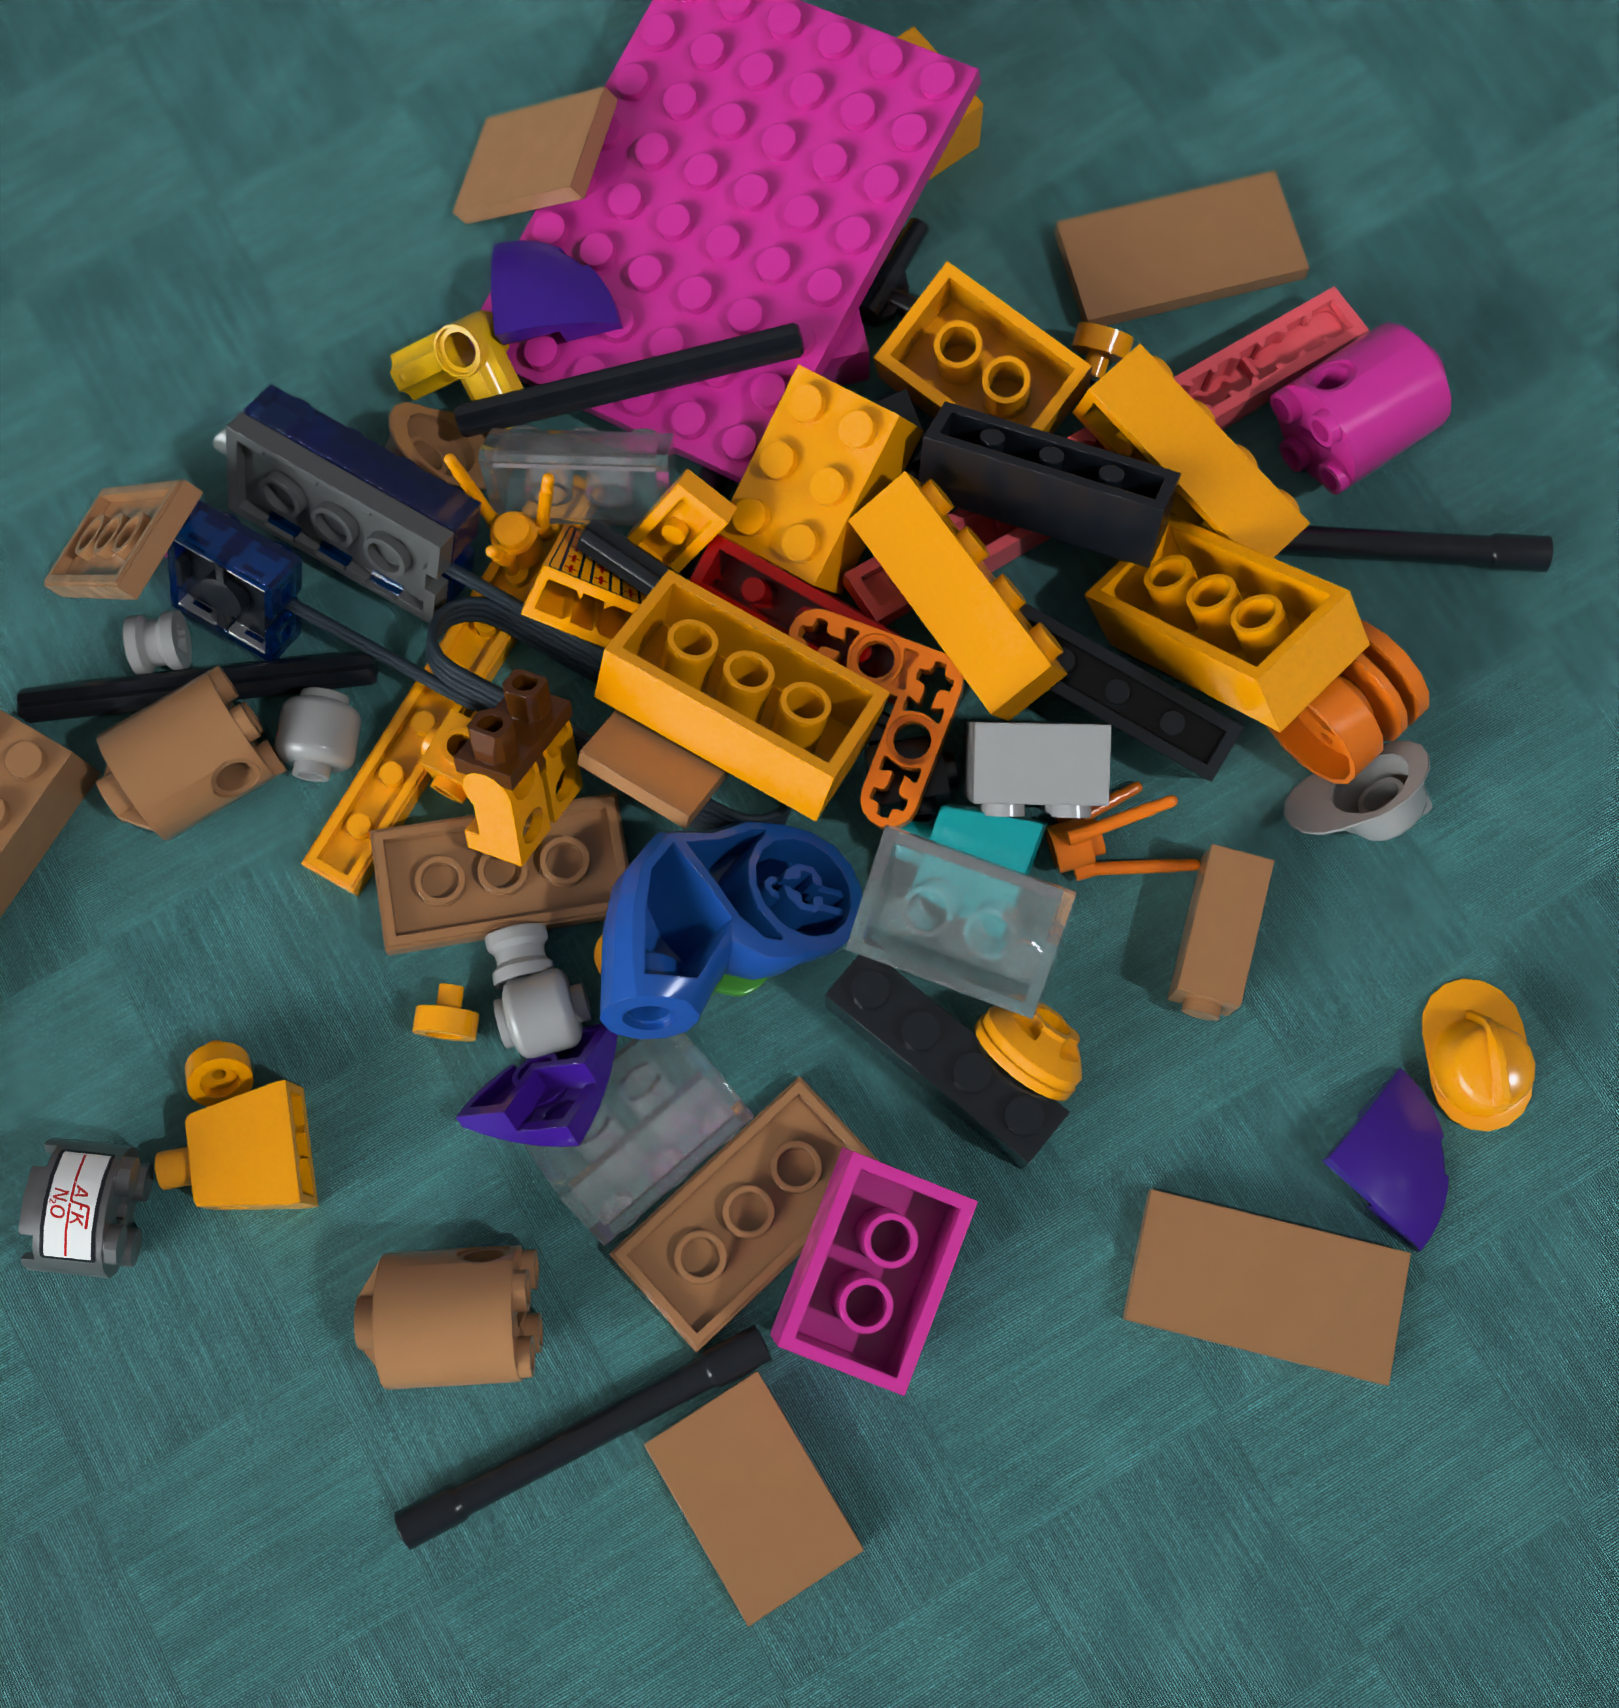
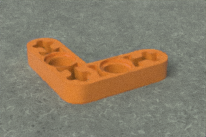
[788,608,965,831]

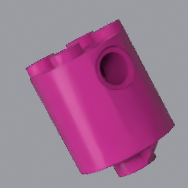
[1270,322,1451,495]

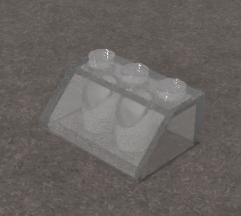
[478,425,676,526]
[846,825,1078,1019]
[523,1033,754,1246]

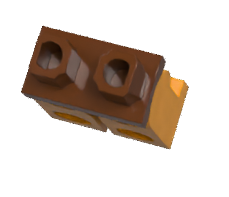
[453,669,583,867]

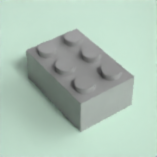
[963,721,1111,818]

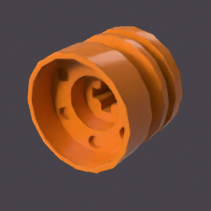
[1266,620,1429,784]

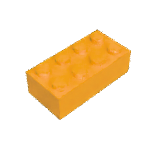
[1084,514,1370,732]
[594,569,890,822]

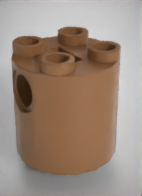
[96,665,287,841]
[354,1245,543,1390]

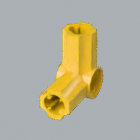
[389,310,524,437]

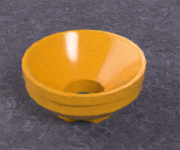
[974,1000,1082,1101]

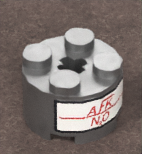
[19,1137,153,1278]

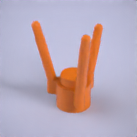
[1045,781,1201,881]

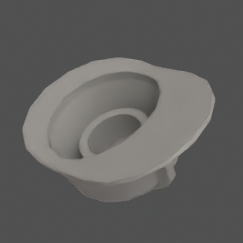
[1284,740,1432,841]

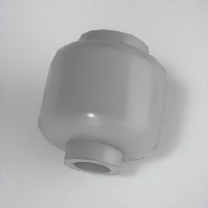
[274,687,362,782]
[494,968,592,1058]

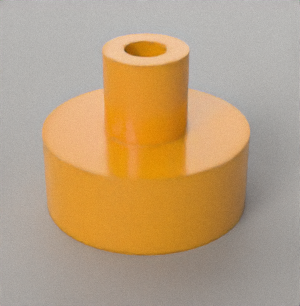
[1071,322,1134,380]
[412,983,480,1042]
[185,1040,253,1106]

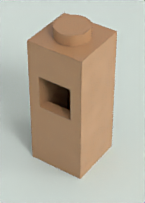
[1167,844,1275,1021]

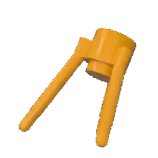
[444,453,555,576]

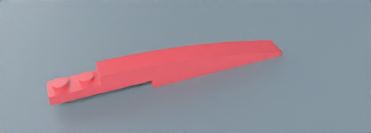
[842,286,1369,625]

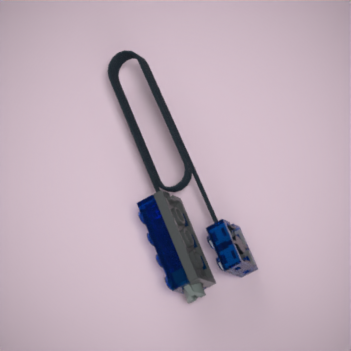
[167,384,792,831]

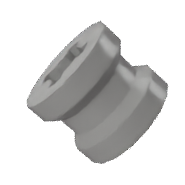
[123,610,192,675]
[485,923,555,990]

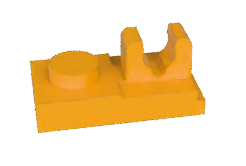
[626,468,737,573]

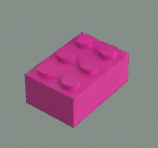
[770,1147,978,1396]

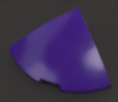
[491,240,623,345]
[456,1023,618,1147]
[1322,1068,1449,1252]

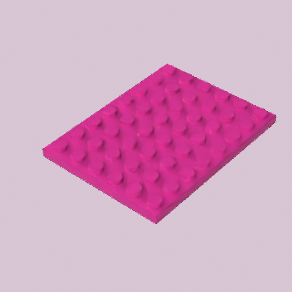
[468,0,981,483]

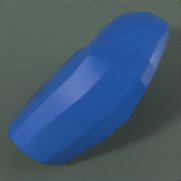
[600,821,864,1039]

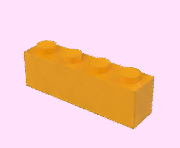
[1072,344,1310,558]
[848,471,1067,721]

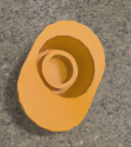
[1422,979,1536,1132]

